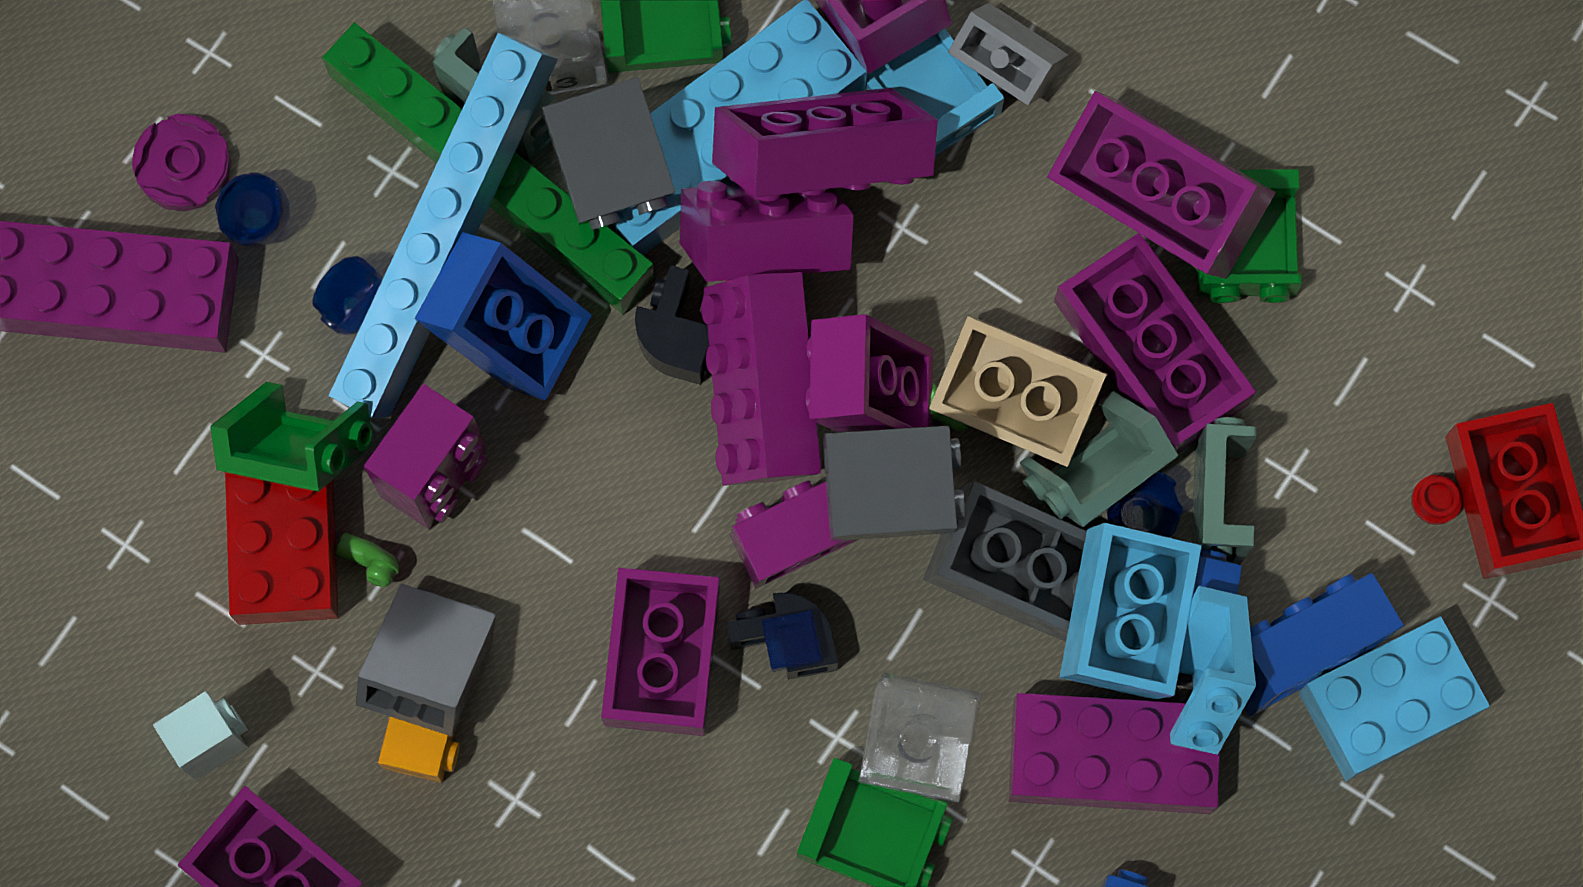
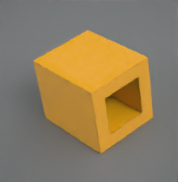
[378,717,460,783]

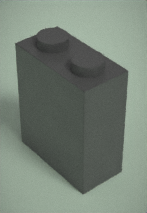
[541,77,675,230]
[823,426,965,541]
[356,583,496,736]

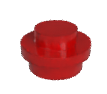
[1411,475,1462,525]

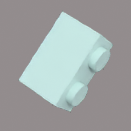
[153,691,248,781]

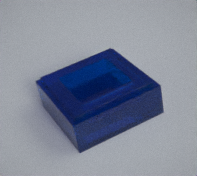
[762,610,822,672]

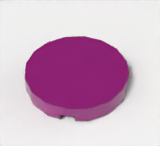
[132,114,232,212]

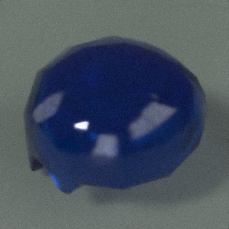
[215,172,290,247]
[312,256,383,335]
[1106,471,1183,538]

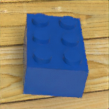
[414,232,592,401]
[1244,573,1404,717]

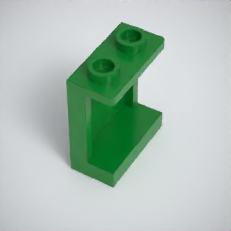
[600,0,732,73]
[1197,169,1302,303]
[210,382,374,492]
[797,758,953,887]

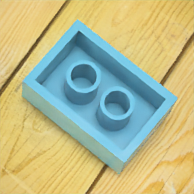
[1059,523,1202,700]
[1298,616,1490,782]

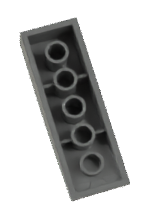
[923,481,1193,690]

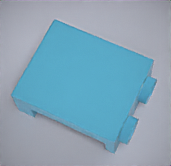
[857,29,1004,157]
[1170,586,1256,755]

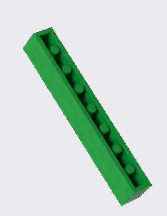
[322,22,655,315]

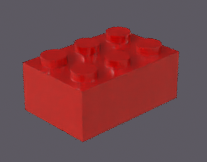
[1445,403,1583,580]
[225,472,339,625]

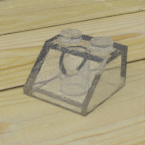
[859,673,982,803]

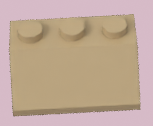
[929,316,1108,467]

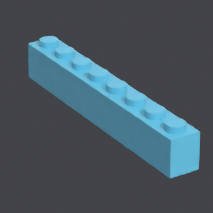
[329,33,558,418]

